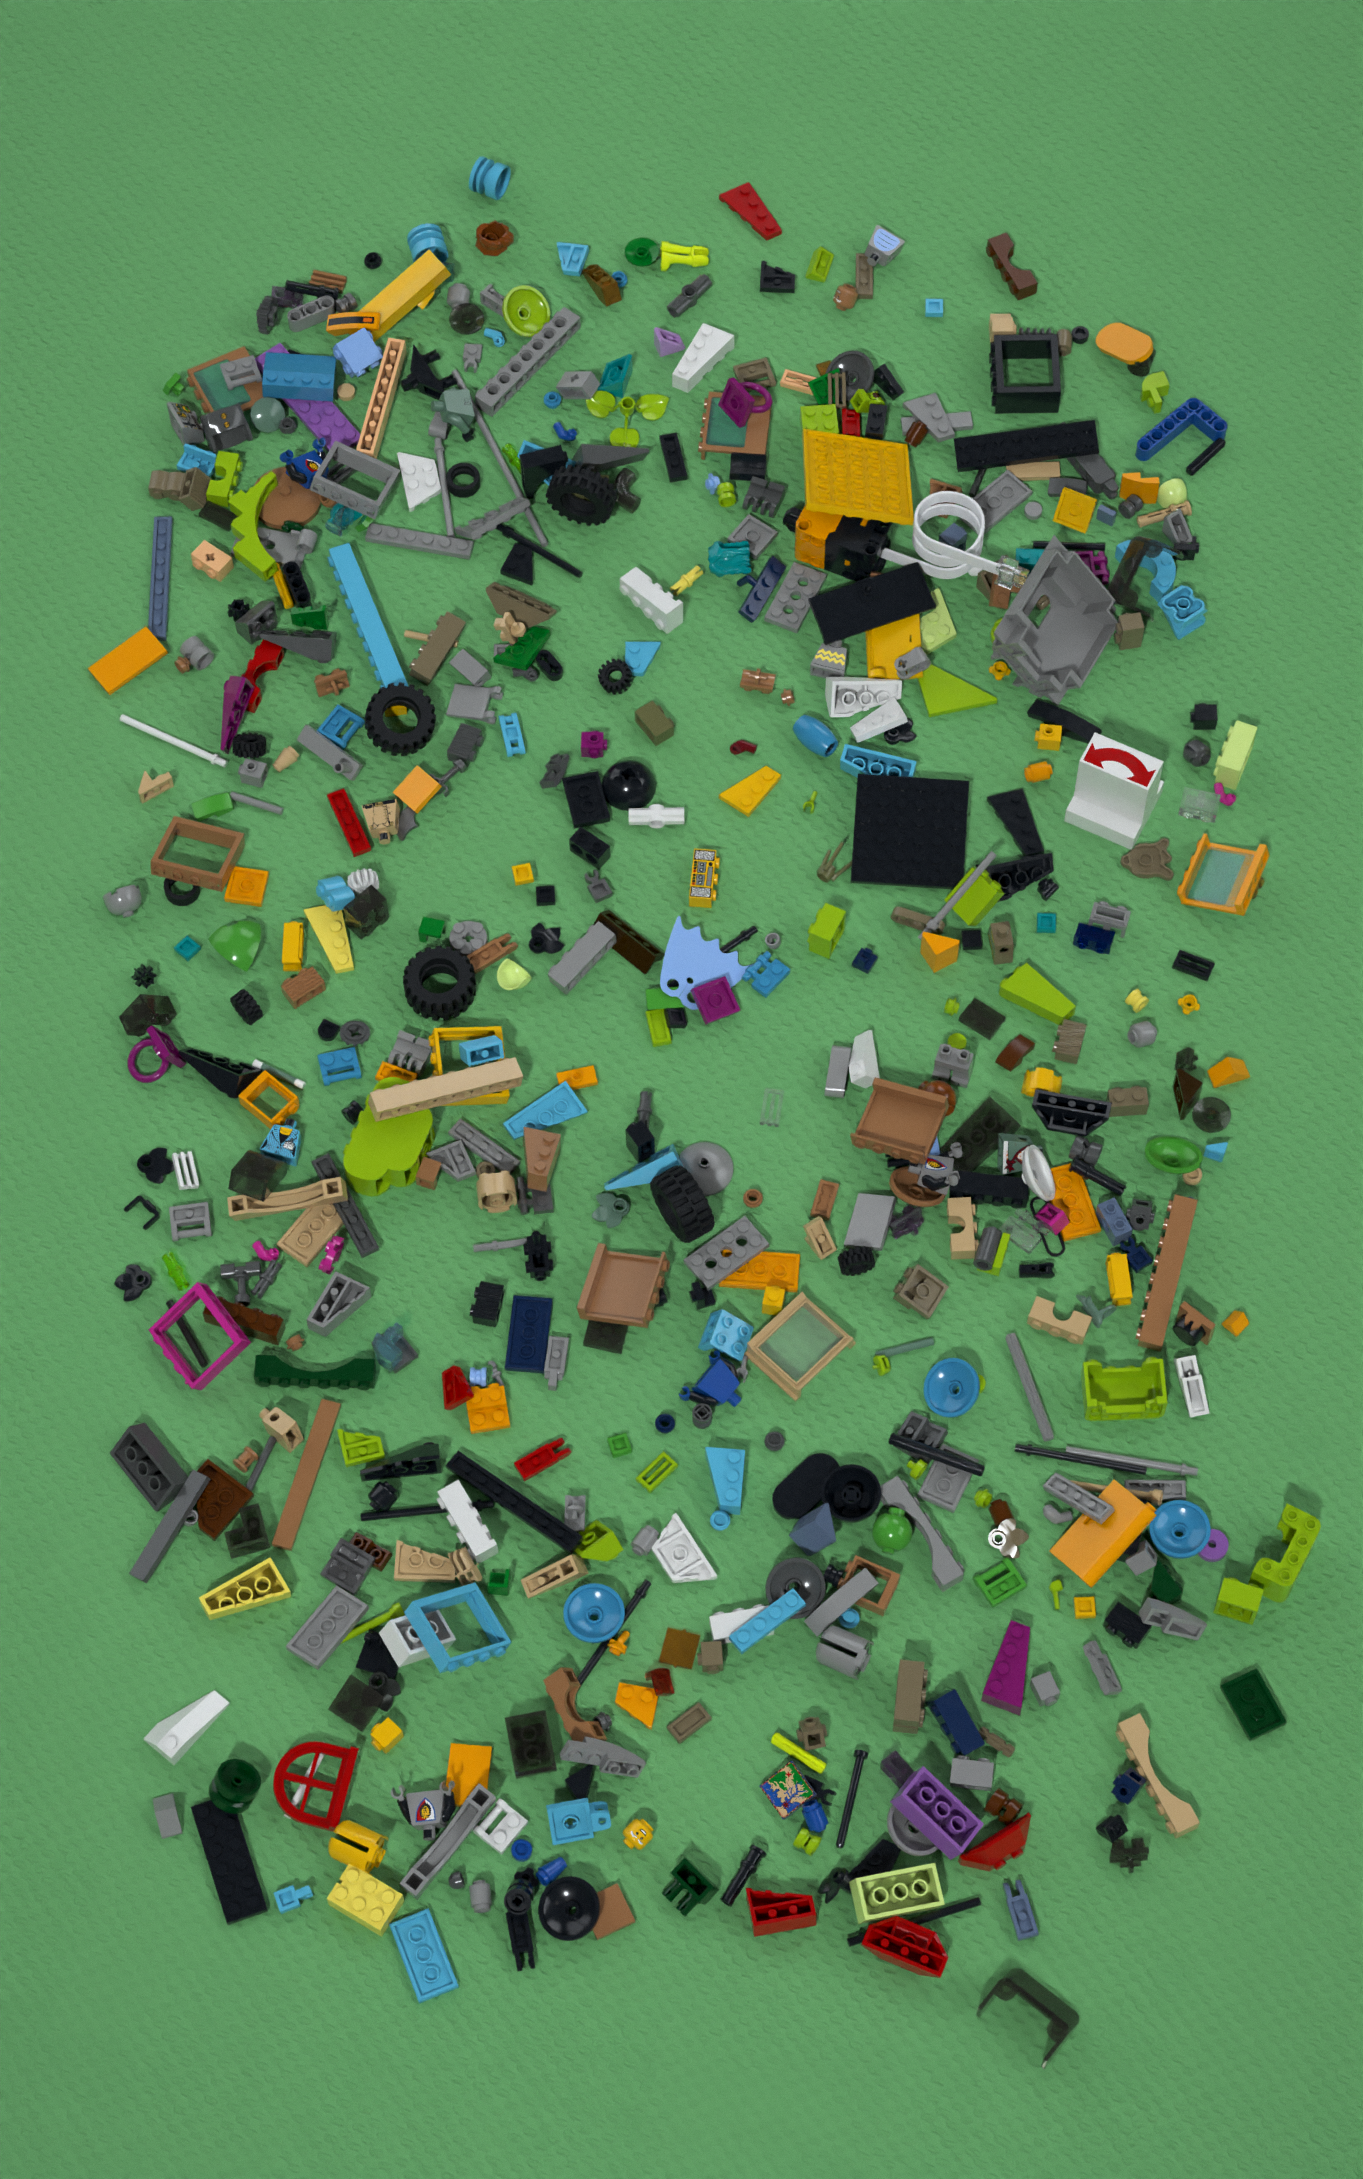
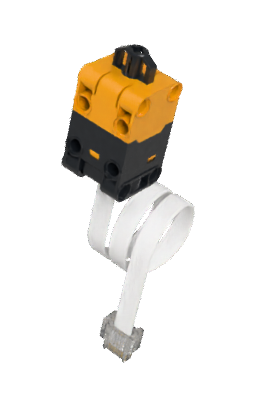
[783,491,1029,589]

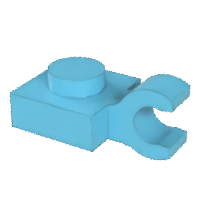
[274,1885,313,1914]

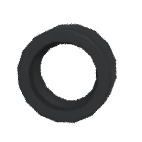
[446,463,480,498]
[164,878,200,906]

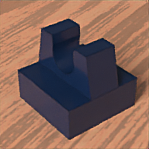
[852,948,878,974]

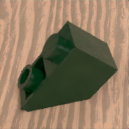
[1149,1560,1183,1605]

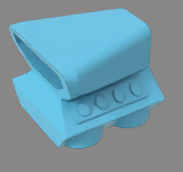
[1157,585,1208,640]

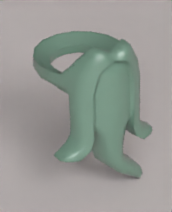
[1076,1294,1117,1328]

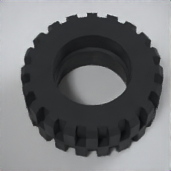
[365,682,436,756]
[403,946,476,1021]
[650,1165,715,1243]

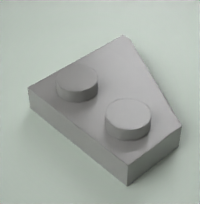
[426,1140,476,1182]

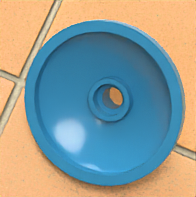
[924,1358,980,1418]
[1149,1500,1211,1559]
[563,1583,625,1643]

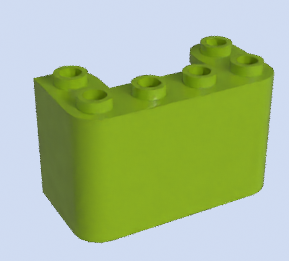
[1081,1357,1167,1421]
[1248,1503,1321,1603]

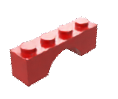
[241,639,284,713]

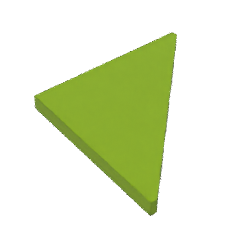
[917,664,997,717]

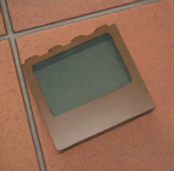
[186,346,265,413]
[698,391,772,460]

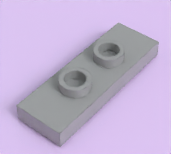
[1124,1480,1186,1501]

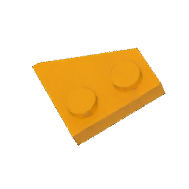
[615,1682,659,1730]

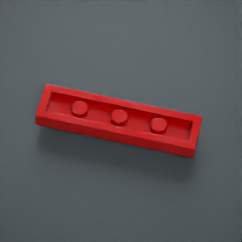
[327,788,371,857]

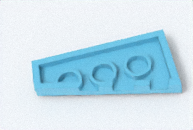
[503,1081,588,1140]

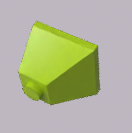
[574,1520,624,1562]

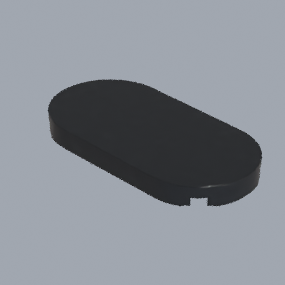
[772,1453,840,1520]

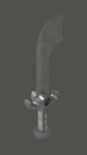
[397,759,467,841]

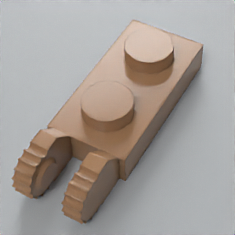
[467,933,518,974]

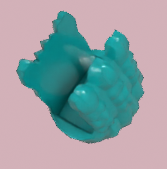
[708,541,752,578]

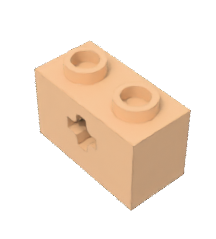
[191,540,234,582]

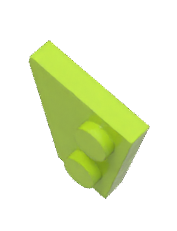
[337,1429,385,1467]

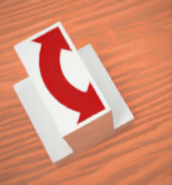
[1064,732,1164,850]

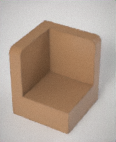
[415,1157,441,1190]

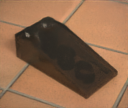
[940,1096,1021,1172]

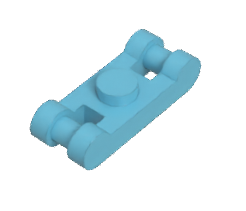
[498,713,526,757]

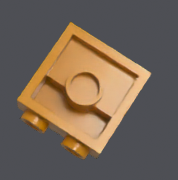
[466,1383,510,1434]

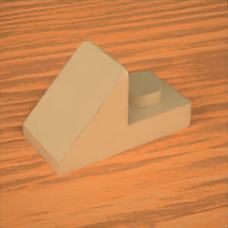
[138,771,174,804]
[803,1216,837,1260]

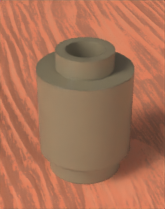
[1057,329,1072,356]

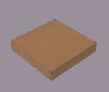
[592,1883,635,1940]

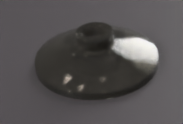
[449,303,484,335]
[1192,1097,1231,1133]

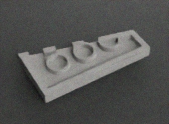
[454,496,530,540]

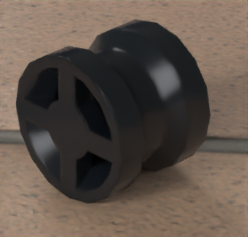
[341,1100,364,1125]
[823,1563,845,1588]

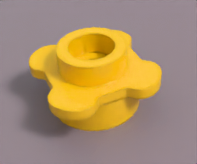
[989,661,1011,681]
[1178,994,1200,1015]

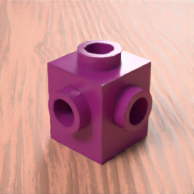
[581,731,607,759]

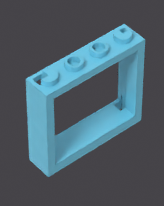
[404,1582,512,1673]

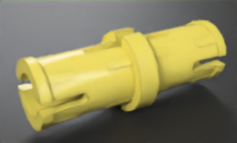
[670,565,704,596]

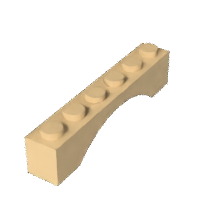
[227,1177,348,1221]
[1115,1713,1200,1839]

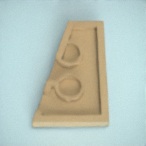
[394,1540,456,1583]

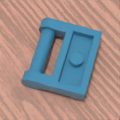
[317,705,365,750]
[317,1047,362,1086]

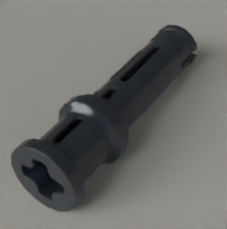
[285,280,339,301]
[1068,1156,1126,1197]
[720,1844,767,1907]

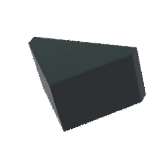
[565,1764,594,1800]

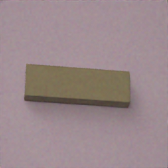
[855,253,873,299]

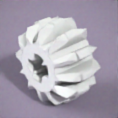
[347,868,379,897]

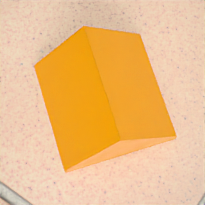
[920,931,960,973]

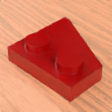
[442,1366,474,1410]

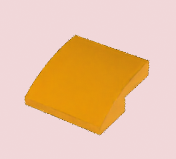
[1119,472,1160,504]

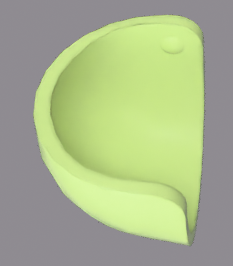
[1157,478,1187,509]
[497,958,532,990]

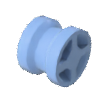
[470,1367,487,1387]

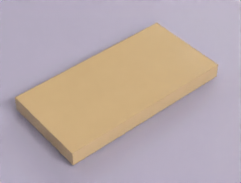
[276,1203,344,1267]

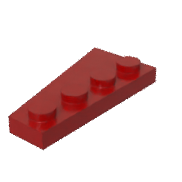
[719,182,782,241]

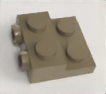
[893,1264,949,1319]

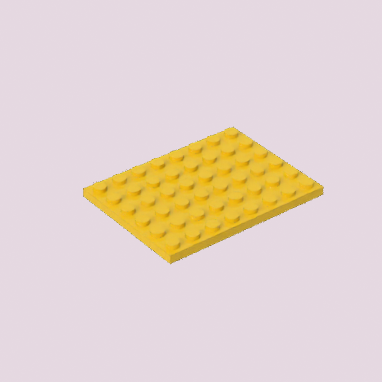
[802,429,914,525]

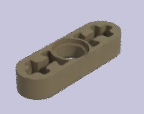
[891,907,945,935]

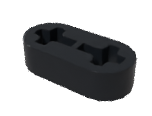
[536,650,563,681]

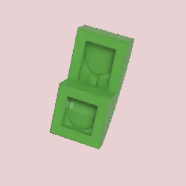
[191,793,234,822]

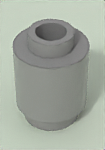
[631,1525,659,1556]
[469,1880,492,1913]

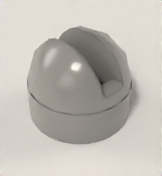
[765,933,781,949]
[184,1509,198,1527]

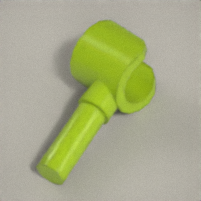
[803,791,817,814]
[1049,1580,1063,1610]

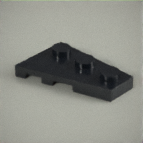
[840,1839,901,1894]

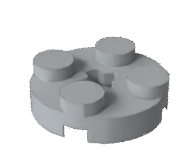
[449,921,487,956]

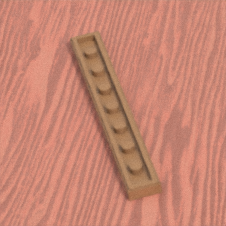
[272,1399,341,1551]

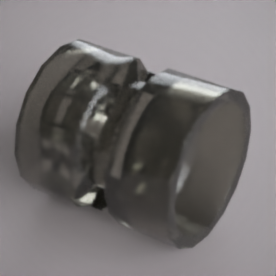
[1127,347,1156,377]

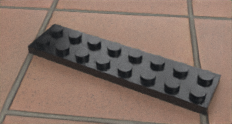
[954,420,1099,472]

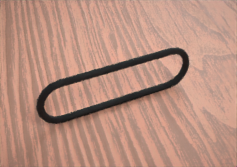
[1030,1197,1065,1257]

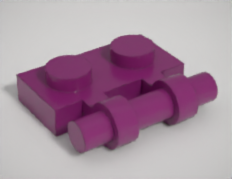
[1076,551,1110,585]

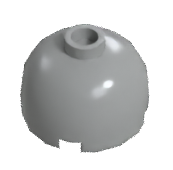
[103,885,142,918]

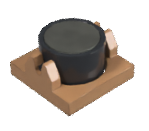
[1173,1301,1215,1346]

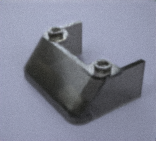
[1107,536,1184,622]
[976,1968,1079,2069]

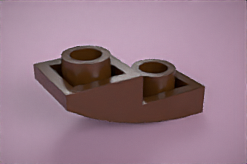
[995,1034,1035,1072]
[349,1532,393,1572]

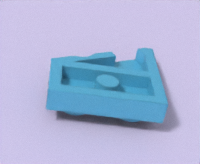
[557,242,589,277]
[625,642,660,676]

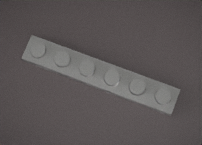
[365,523,474,560]

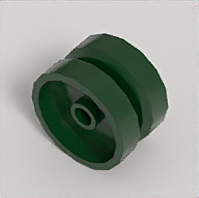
[209,1759,261,1814]

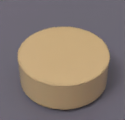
[337,383,355,401]
[1182,1168,1202,1186]

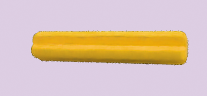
[272,562,294,609]

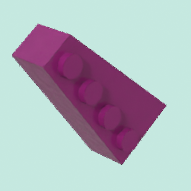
[981,1620,1030,1716]

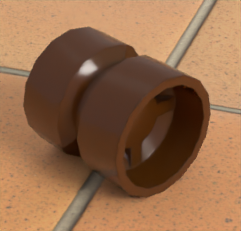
[984,1788,1023,1826]

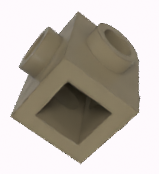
[796,1717,827,1751]

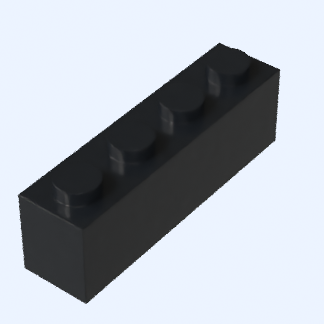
[949,1170,1029,1209]

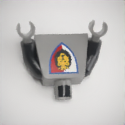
[908,1142,963,1195]
[391,1780,456,1841]

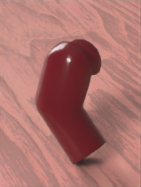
[730,740,757,755]

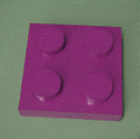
[690,976,740,1025]

